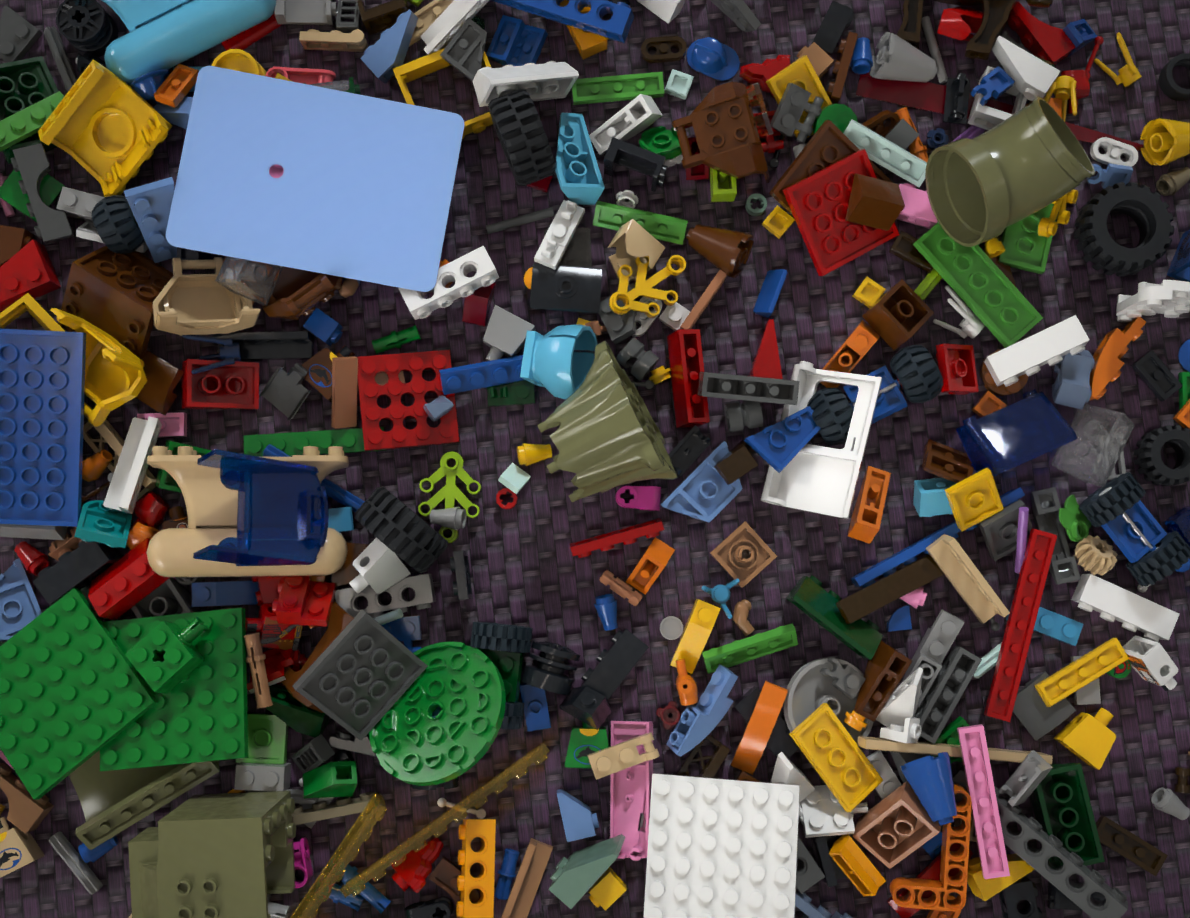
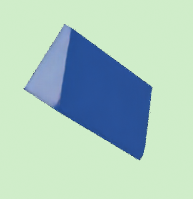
[753,269,788,318]

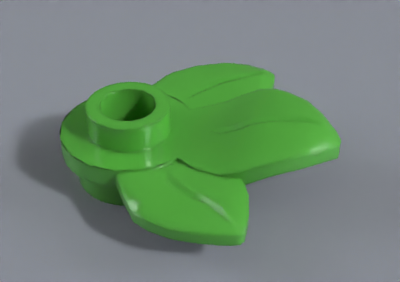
[1059,495,1092,542]

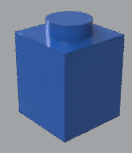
[303,308,343,346]

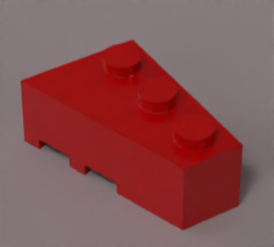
[0,239,61,313]

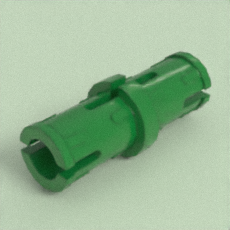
[372,325,421,354]

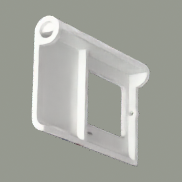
[761,361,882,519]

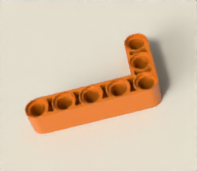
[889,784,972,912]

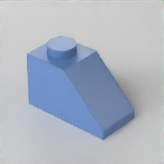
[557,789,599,842]

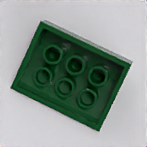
[0,56,59,164]

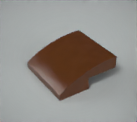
[135,351,184,415]
[922,439,974,483]

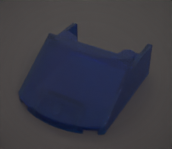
[193,449,329,566]

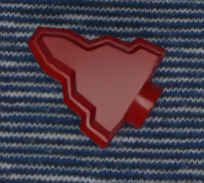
[739,55,790,98]
[390,837,444,893]

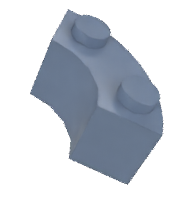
[1052,350,1095,410]

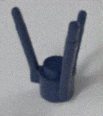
[182,335,241,374]

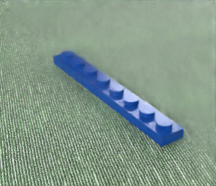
[850,487,1025,588]

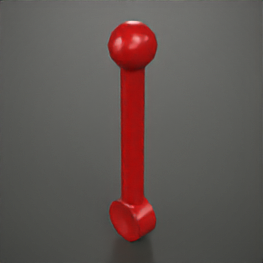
[1085,36,1104,79]

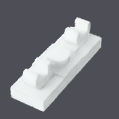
[534,200,585,270]

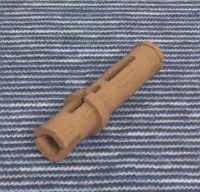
[243,632,273,709]

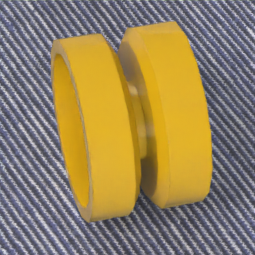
[211,49,266,76]

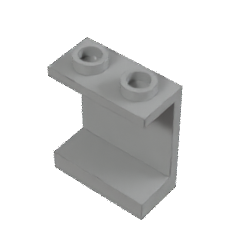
[275,0,337,25]

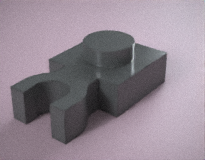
[820,657,866,699]

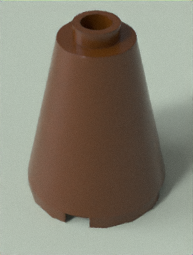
[687,224,754,279]

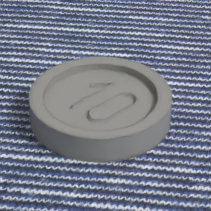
[660,616,683,640]

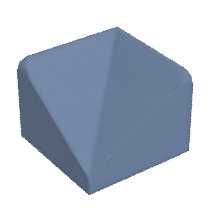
[423,395,454,422]

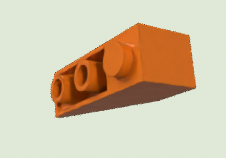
[820,320,880,388]

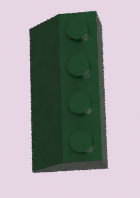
[786,575,883,660]
[1030,763,1105,866]

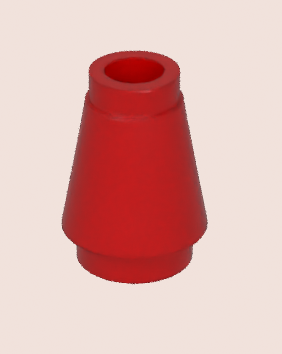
[14,541,50,575]

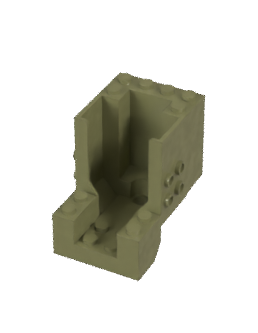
[128,791,296,918]

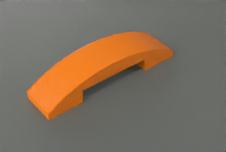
[730,681,788,775]

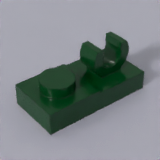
[487,380,535,407]

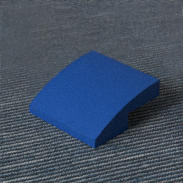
[486,15,548,66]

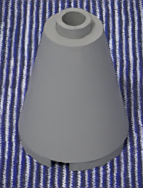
[870,32,938,83]

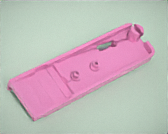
[610,721,653,861]

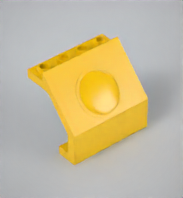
[38,59,172,197]

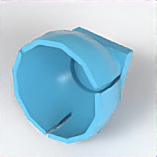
[520,324,598,400]

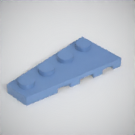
[124,177,177,263]

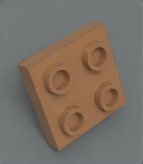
[710,521,777,588]

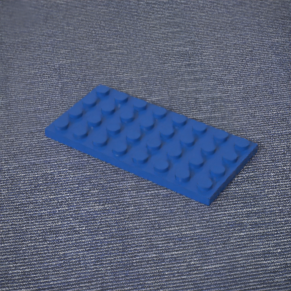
[0,329,86,527]

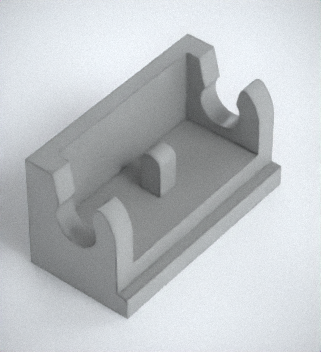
[999,750,1053,807]

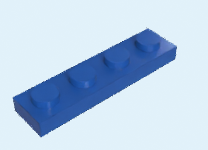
[439,355,524,395]

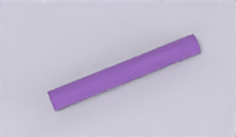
[1015,507,1029,574]

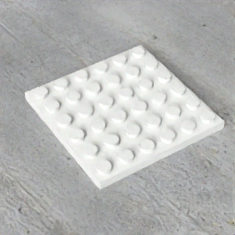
[643,773,800,918]

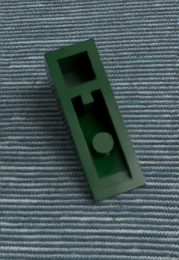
[254,684,329,738]

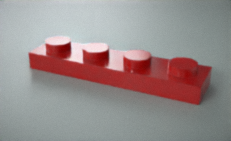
[569,518,664,558]

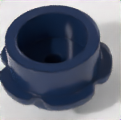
[926,128,949,150]

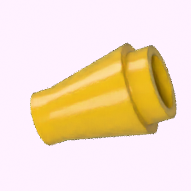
[517,443,552,466]

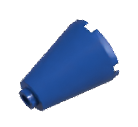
[900,752,957,826]

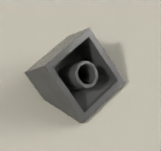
[131,577,202,618]

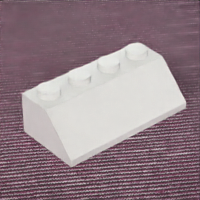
[473,61,579,107]

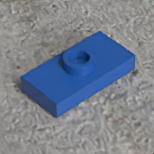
[520,683,551,732]

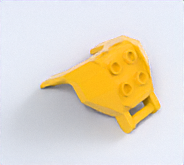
[50,308,147,427]

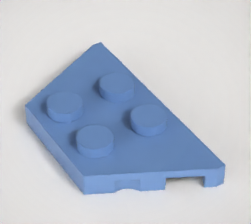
[660,441,743,523]
[0,558,42,642]

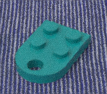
[74,500,132,548]

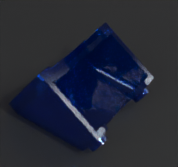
[956,389,1078,476]

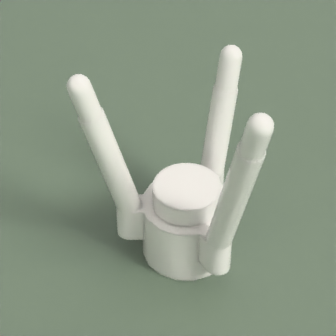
[933,285,985,339]

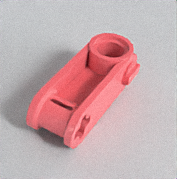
[265,66,336,86]

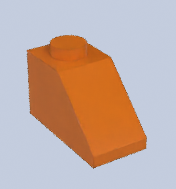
[626,537,675,595]

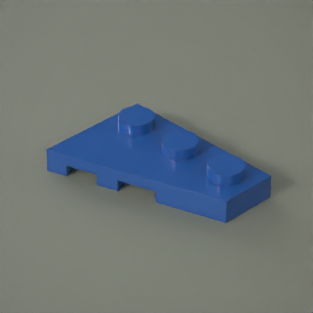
[744,406,821,473]

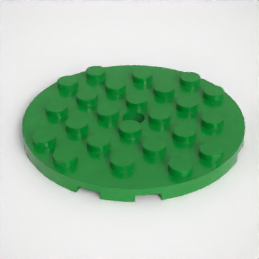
[369,642,506,786]

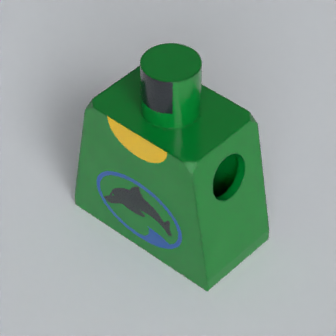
[565,721,609,768]

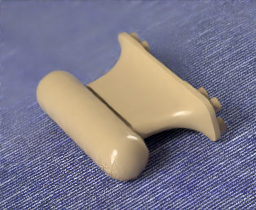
[146,446,349,577]

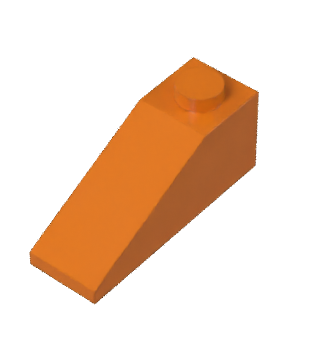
[847,466,891,544]

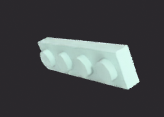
[843,119,927,188]

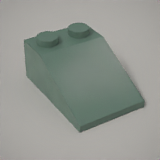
[548,834,626,909]

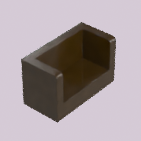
[357,0,409,35]

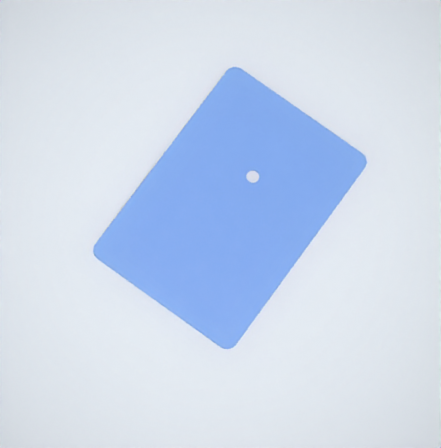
[166,66,464,292]

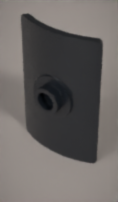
[530,263,602,313]

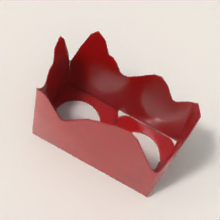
[937,6,990,41]

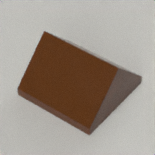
[845,174,905,231]

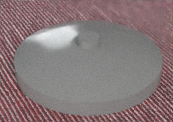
[784,658,873,746]

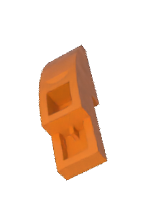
[1089,317,1146,401]

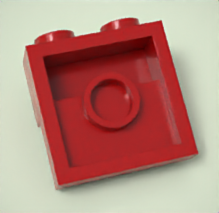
[936,343,979,395]
[272,576,336,627]

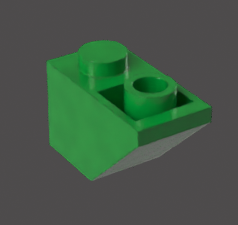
[302,761,357,799]

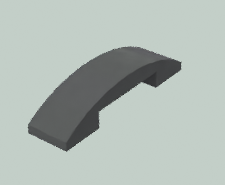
[1031,487,1081,585]

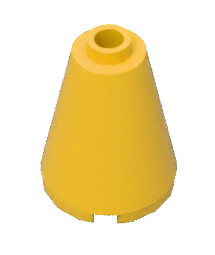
[1140,118,1190,166]

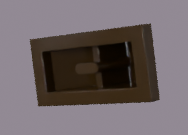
[714,439,758,485]

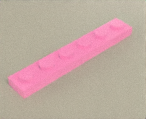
[957,724,1010,879]

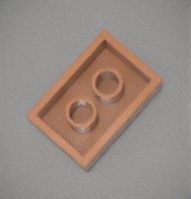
[853,781,942,869]

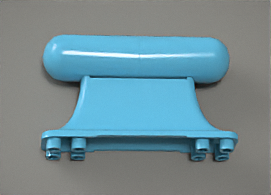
[101,0,276,85]

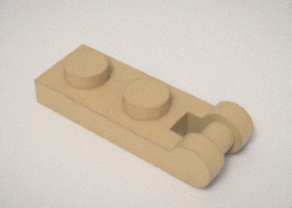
[299,29,368,52]
[587,732,660,780]

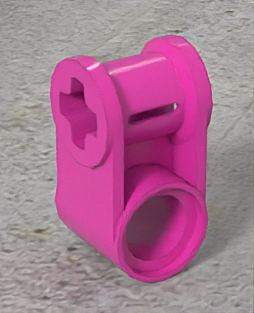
[615,486,661,511]
[293,837,313,888]

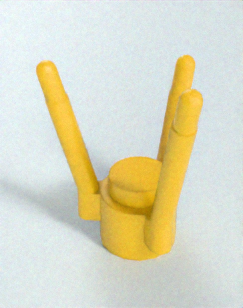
[1094,32,1142,87]
[1044,75,1077,122]

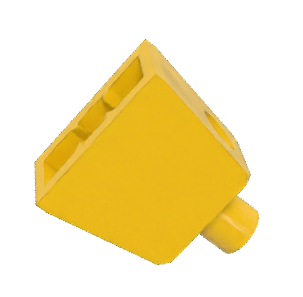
[1054,707,1116,770]

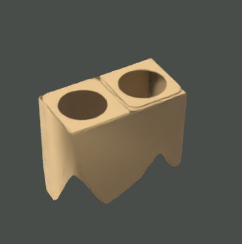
[608,219,665,276]

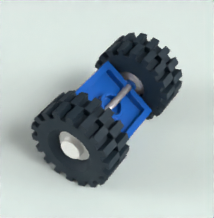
[1079,472,1190,587]

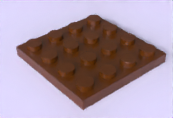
[769,120,892,215]

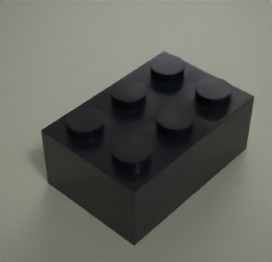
[33,540,123,605]

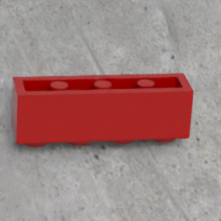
[667,329,710,428]

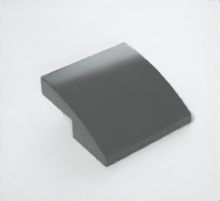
[1013,671,1076,741]

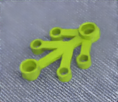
[418,451,481,543]

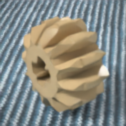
[1074,535,1118,576]

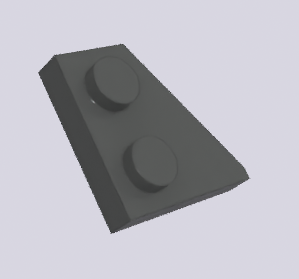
[710,0,761,32]
[0,5,43,63]

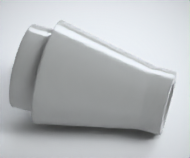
[430,507,467,530]
[1151,787,1190,820]

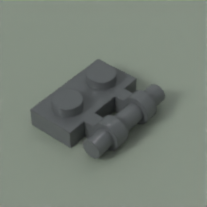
[770,83,824,143]

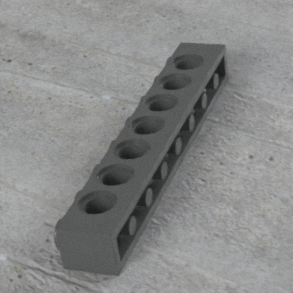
[953,765,1128,918]

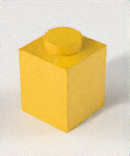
[588,867,627,911]

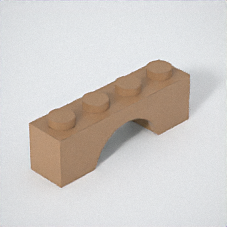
[0,763,54,834]

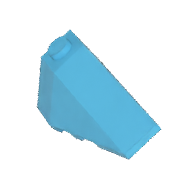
[555,113,605,205]

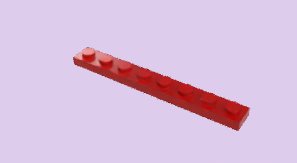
[984,529,1057,722]

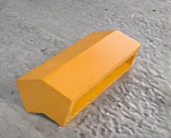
[829,834,886,897]

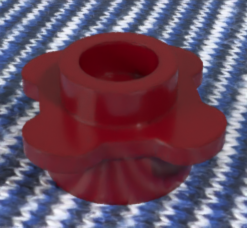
[656,701,682,730]

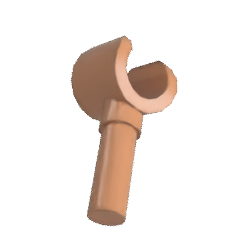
[585,321,607,335]

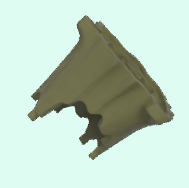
[538,341,678,503]

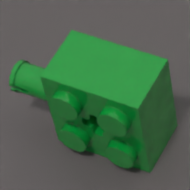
[125,617,208,694]

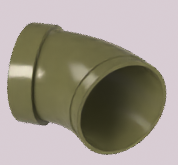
[925,97,1095,247]

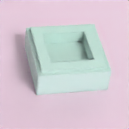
[664,69,694,100]
[498,462,531,495]

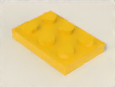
[766,55,832,138]

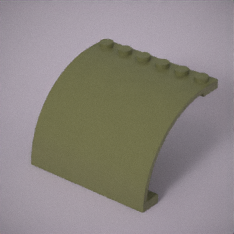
[68,750,220,850]

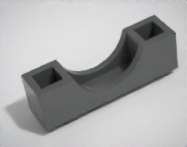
[11,143,75,245]

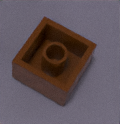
[862,279,934,350]

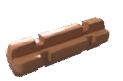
[599,570,643,606]

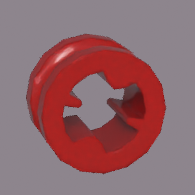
[496,488,518,510]

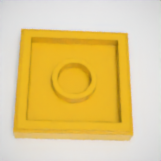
[945,468,1004,531]

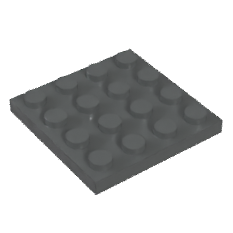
[293,609,428,741]

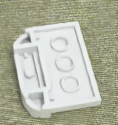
[1116,280,1190,322]

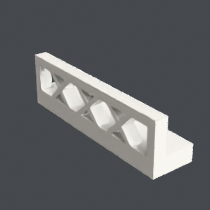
[420,0,489,55]

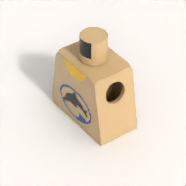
[0,816,44,878]

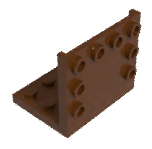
[58,245,174,360]

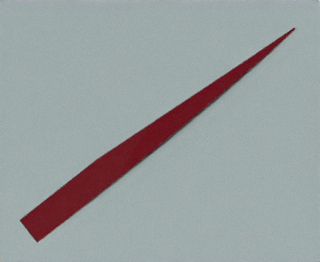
[856,72,1144,151]

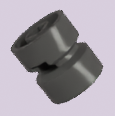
[616,337,660,381]
[724,400,763,432]

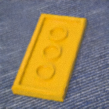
[789,703,883,812]

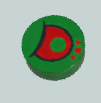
[1107,659,1131,678]

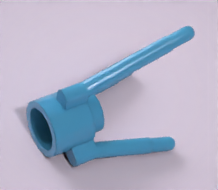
[701,578,740,619]

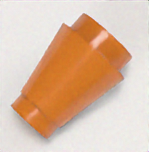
[82,449,113,482]

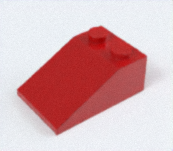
[182,359,259,409]

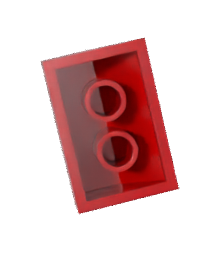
[88,538,171,620]

